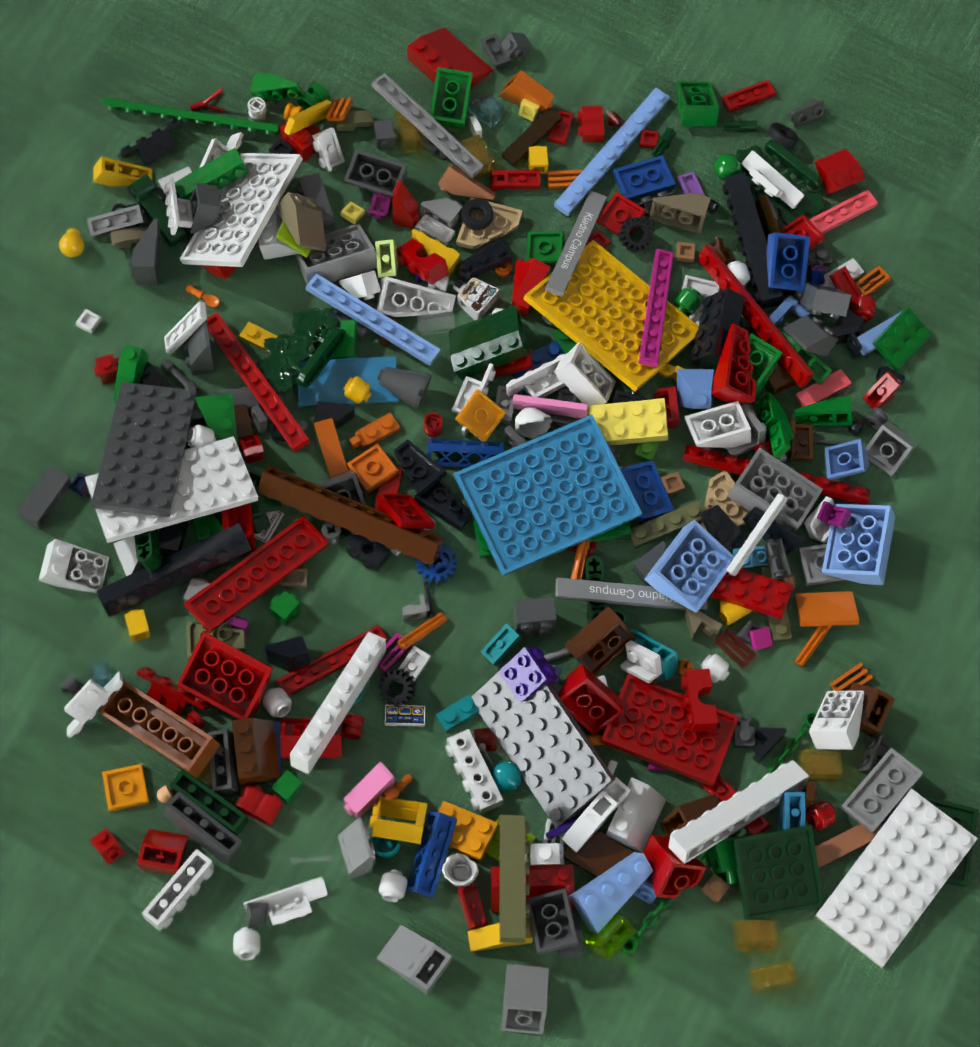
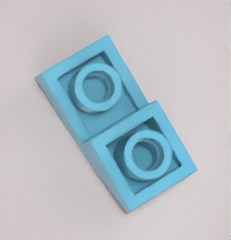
[733,546,769,568]

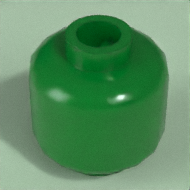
[675,287,702,315]

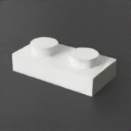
[394,646,431,686]

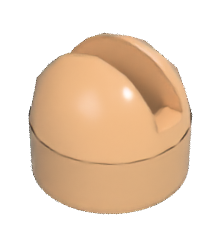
[157,785,174,803]

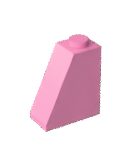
[344,762,394,819]

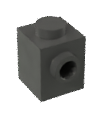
[501,32,532,59]
[374,119,398,149]

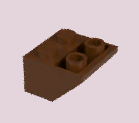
[849,683,895,737]

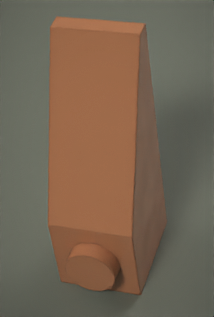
[438,163,496,200]

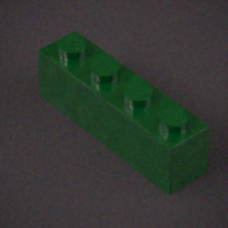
[170,769,249,836]

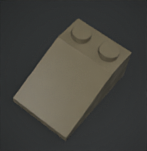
[276,192,327,252]
[649,193,710,234]

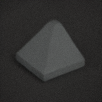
[736,620,760,646]

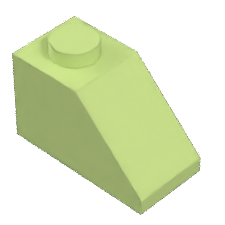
[375,239,399,278]

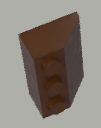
[564,606,636,676]
[232,718,280,785]

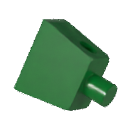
[707,836,743,885]

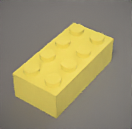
[589,398,669,446]

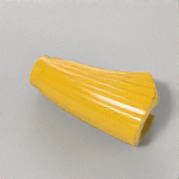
[719,600,753,625]

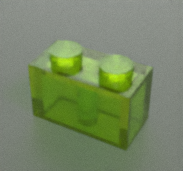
[585,914,636,961]

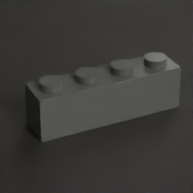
[163,791,242,865]

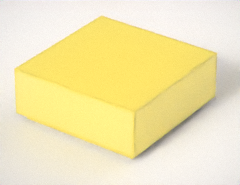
[518,98,540,122]
[340,202,366,225]

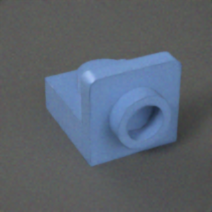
[634,875,657,904]

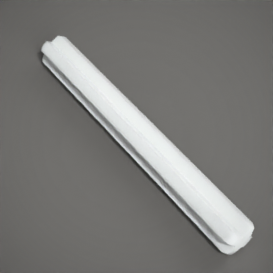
[726,494,787,576]

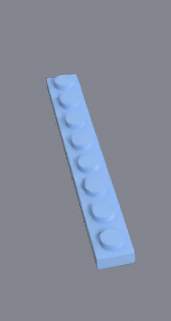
[306,273,440,366]

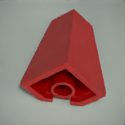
[511,258,551,318]
[644,835,707,899]

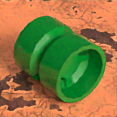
[297,82,330,110]

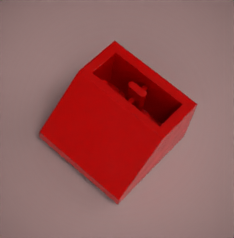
[137,829,189,875]

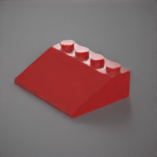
[407,27,493,90]
[177,632,273,719]

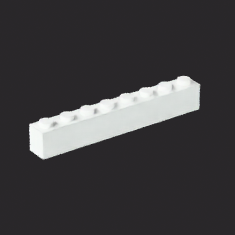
[290,631,386,774]
[668,760,809,864]

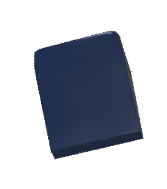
[69,473,91,499]

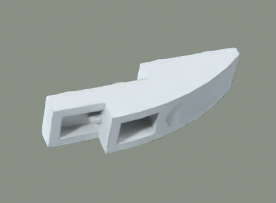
[562,777,631,853]

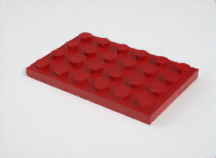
[601,674,739,787]

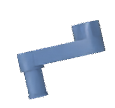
[769,295,811,327]

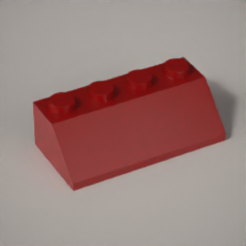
[490,865,574,913]

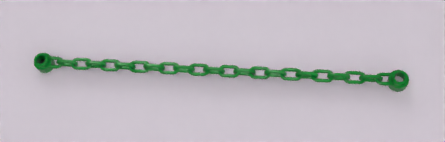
[621,712,817,955]

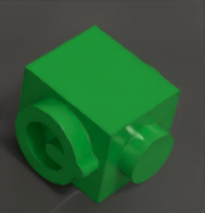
[269,591,301,626]

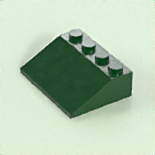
[449,305,530,380]

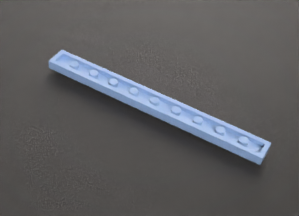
[554,88,670,216]

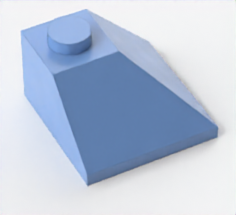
[677,369,715,409]
[825,439,869,480]

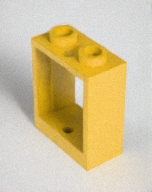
[369,796,428,844]

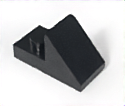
[753,728,787,763]

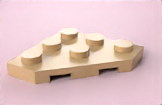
[456,197,523,250]
[700,471,749,531]

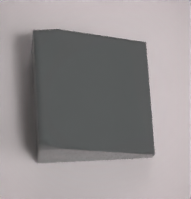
[245,903,268,928]

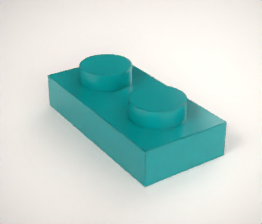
[481,623,522,666]
[436,695,479,733]

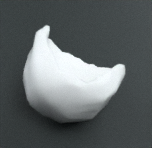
[515,407,552,440]
[442,853,479,887]

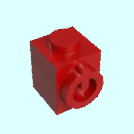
[93,354,119,385]

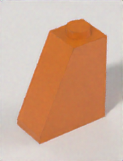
[499,70,554,115]

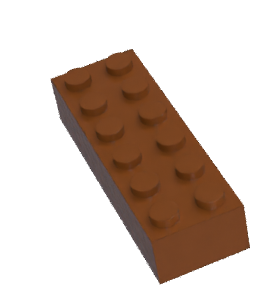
[99,680,221,778]

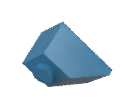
[778,792,805,830]

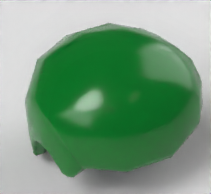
[714,154,743,180]

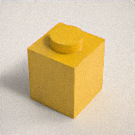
[528,146,548,174]
[124,609,151,642]

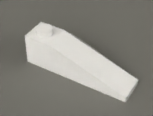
[377,276,456,317]

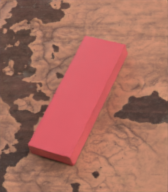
[795,369,852,407]

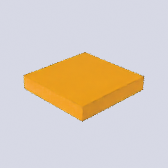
[455,389,506,443]
[102,764,150,812]

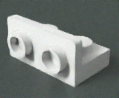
[620,640,662,683]

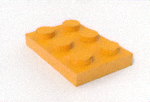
[438,801,499,861]

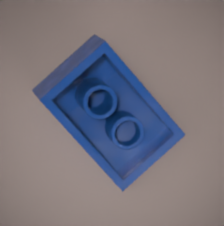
[767,232,810,292]

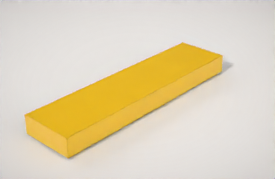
[284,100,332,135]

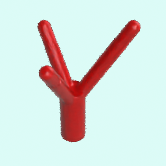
[190,88,226,113]

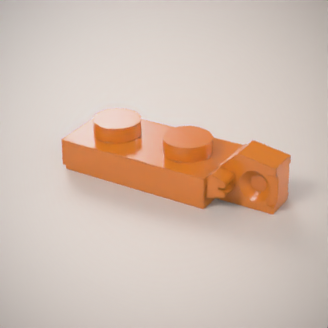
[349,413,400,450]

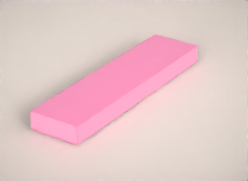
[513,394,589,418]

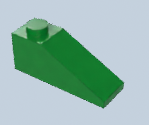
[113,344,149,403]
[795,397,852,426]

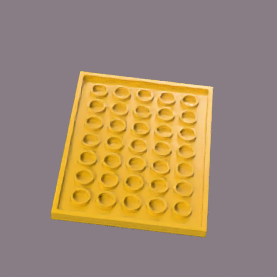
[524,240,699,392]

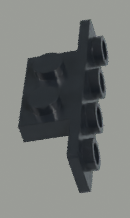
[117,120,183,165]

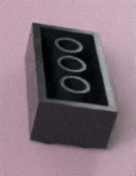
[690,288,745,369]

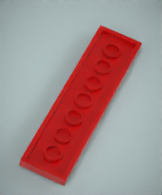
[184,516,329,634]

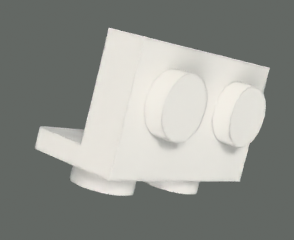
[312,127,345,172]
[804,497,834,543]

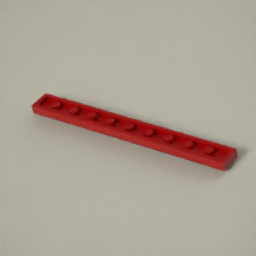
[697,245,814,387]
[207,312,310,453]
[683,445,870,505]

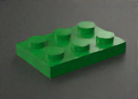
[872,307,932,371]

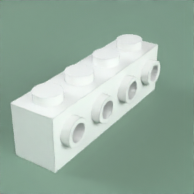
[445,729,503,815]
[142,849,214,931]

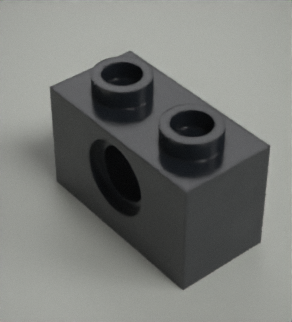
[346,534,391,572]

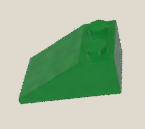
[430,67,473,130]
[676,81,719,127]
[749,333,782,404]

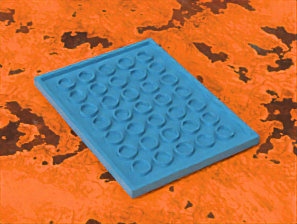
[454,414,642,576]

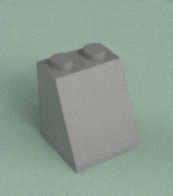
[501,964,549,1034]

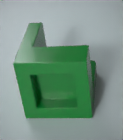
[272,770,303,805]

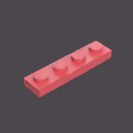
[809,189,878,234]

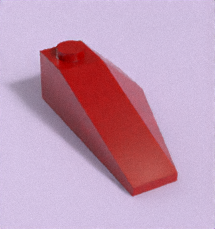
[711,323,756,403]

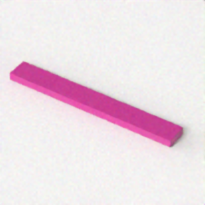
[638,248,674,368]

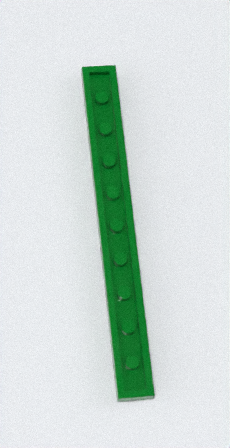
[102,97,281,135]

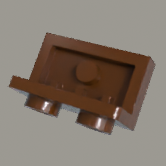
[786,420,813,462]

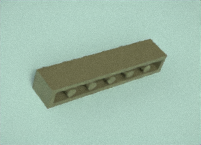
[499,815,530,943]

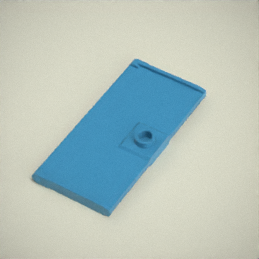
[297,356,400,408]

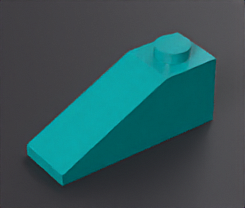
[631,629,679,680]

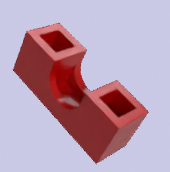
[396,238,449,285]
[681,669,718,733]

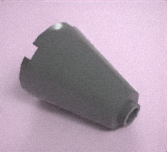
[377,367,432,409]

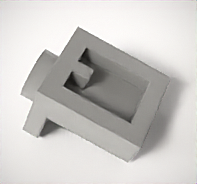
[402,594,430,622]

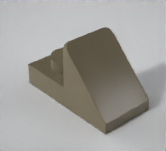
[684,608,723,639]

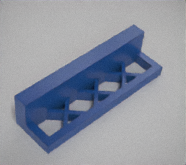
[427,438,504,467]
[406,811,457,898]

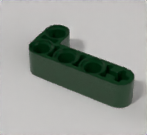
[130,174,187,247]
[134,529,162,572]
[584,556,627,625]

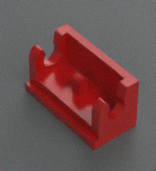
[653,386,680,428]
[457,883,489,931]

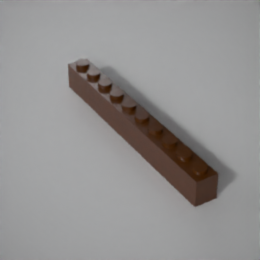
[257,466,444,565]

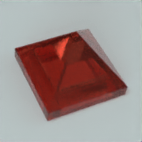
[606,110,625,127]

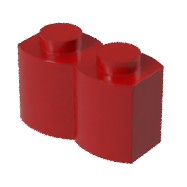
[577,106,604,142]
[235,784,283,827]

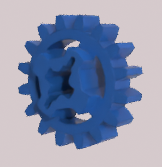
[415,543,458,584]

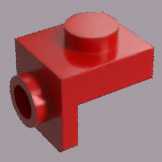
[90,828,124,865]

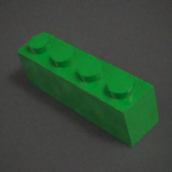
[175,147,250,200]

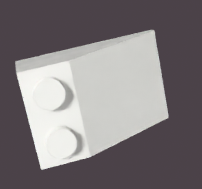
[684,401,751,448]

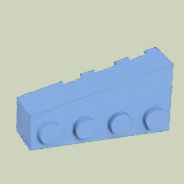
[569,852,653,933]

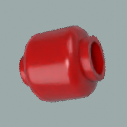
[852,294,876,323]
[805,800,836,830]

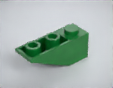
[250,73,305,102]

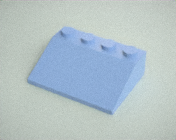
[822,504,896,585]
[644,520,734,612]

